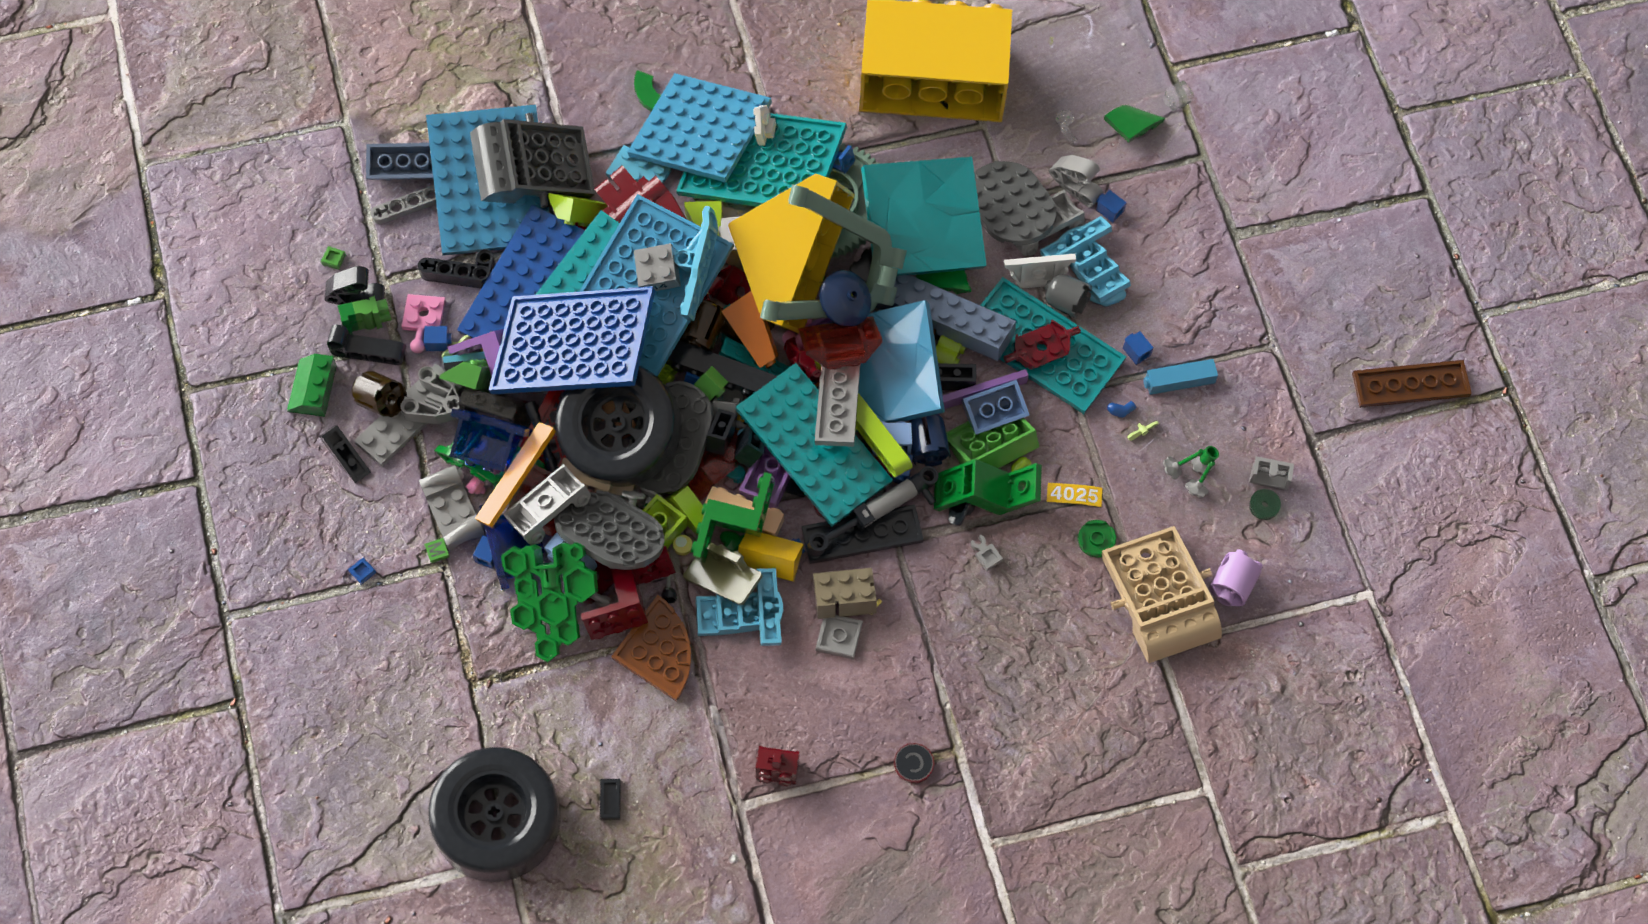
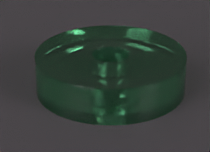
[1249,489,1281,520]

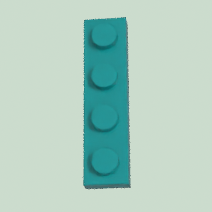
[719,337,789,376]

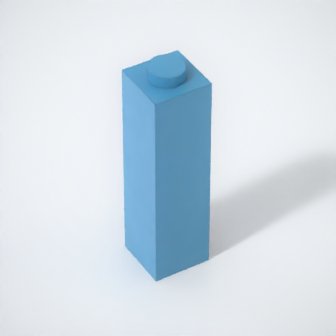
[1144,359,1218,395]

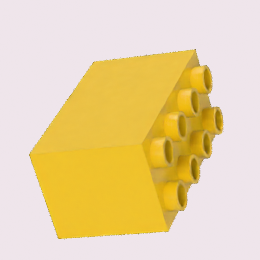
[859,0,1012,122]

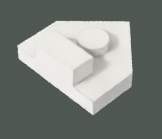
[753,105,776,146]

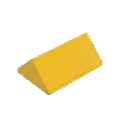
[738,533,804,582]

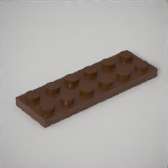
[1352,360,1472,408]

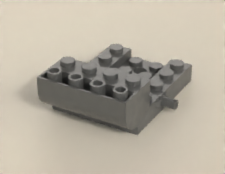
[470,113,595,208]

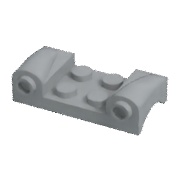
[1013,190,1085,256]
[503,464,591,545]
[419,465,486,551]

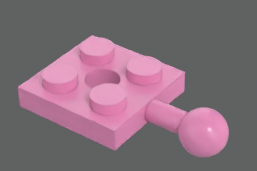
[402,294,446,354]

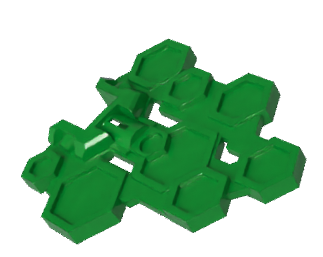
[501,542,598,662]

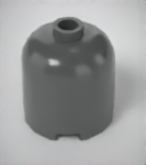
[1044,274,1092,319]

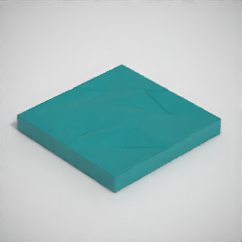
[861,156,987,276]

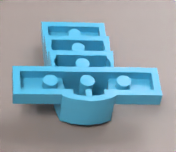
[1040,216,1131,303]
[695,568,783,646]

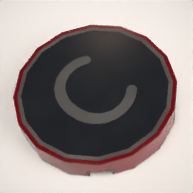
[894,743,934,784]

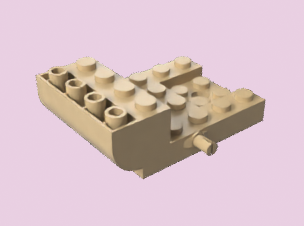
[1102,526,1222,663]

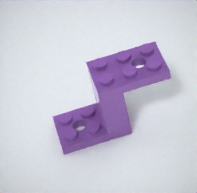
[448,329,504,376]

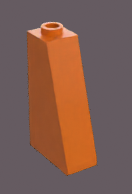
[722,291,779,368]

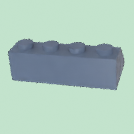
[366,143,433,180]

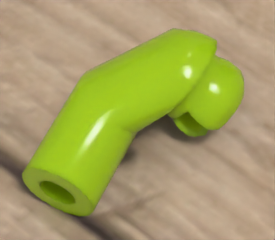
[1011,457,1031,472]

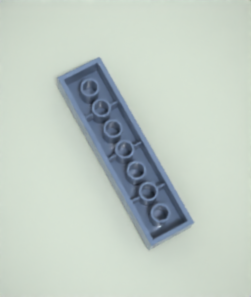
[875,275,1016,361]

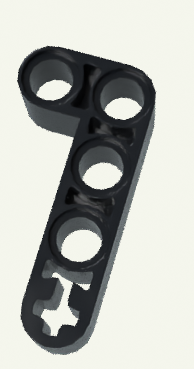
[418,249,495,289]
[327,324,406,365]

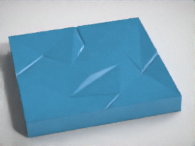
[818,300,945,432]

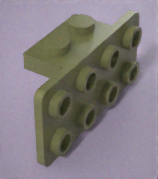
[683,543,763,605]

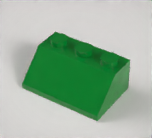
[287,354,337,417]

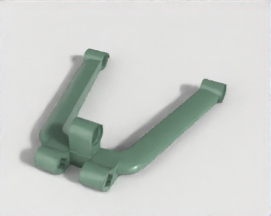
[760,184,907,322]

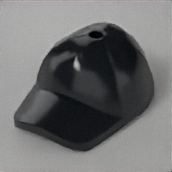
[948,502,976,526]

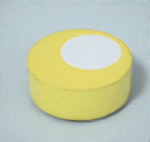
[673,535,692,556]

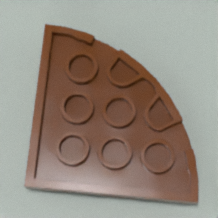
[611,595,691,702]

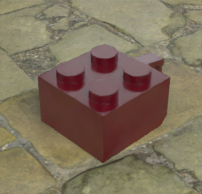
[755,746,800,786]

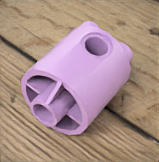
[1209,549,1263,607]

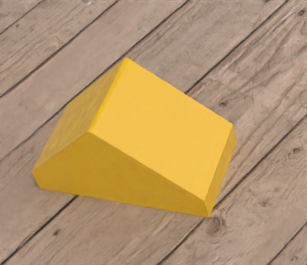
[728,174,855,334]

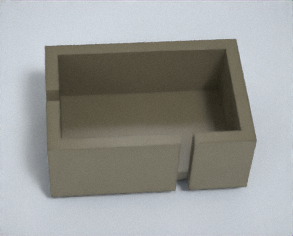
[813,568,877,619]

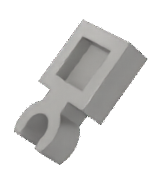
[970,535,1003,571]

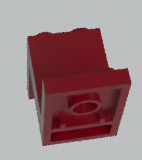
[581,546,676,640]

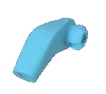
[1090,290,1126,307]

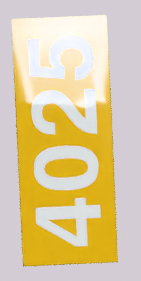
[1047,483,1102,507]

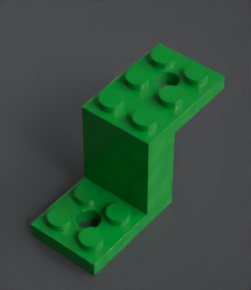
[934,459,1042,515]
[691,472,775,563]

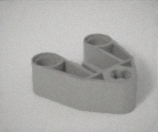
[1049,155,1104,208]
[401,366,463,424]

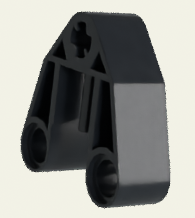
[324,266,385,305]

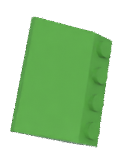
[946,418,1039,468]

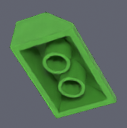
[439,359,492,390]

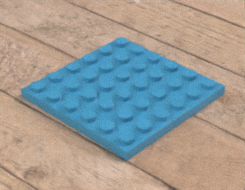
[627,73,772,182]

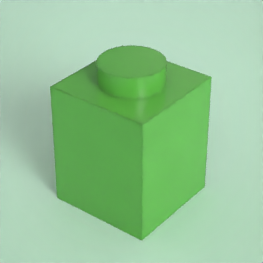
[694,366,728,400]

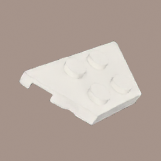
[1004,254,1076,289]

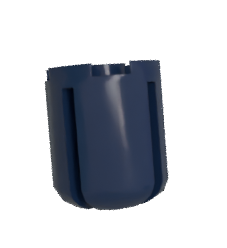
[909,414,951,467]

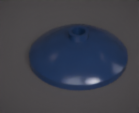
[820,270,872,327]

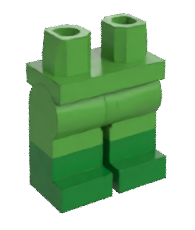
[337,296,391,335]

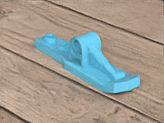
[674,206,718,321]

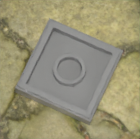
[815,615,863,659]

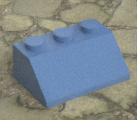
[961,379,1030,435]

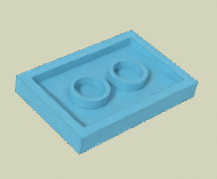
[606,145,672,184]

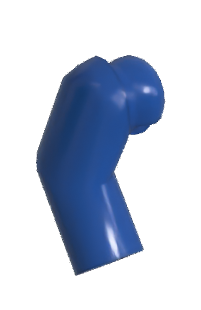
[1107,401,1136,418]

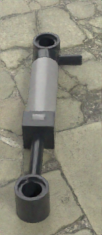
[806,466,938,557]

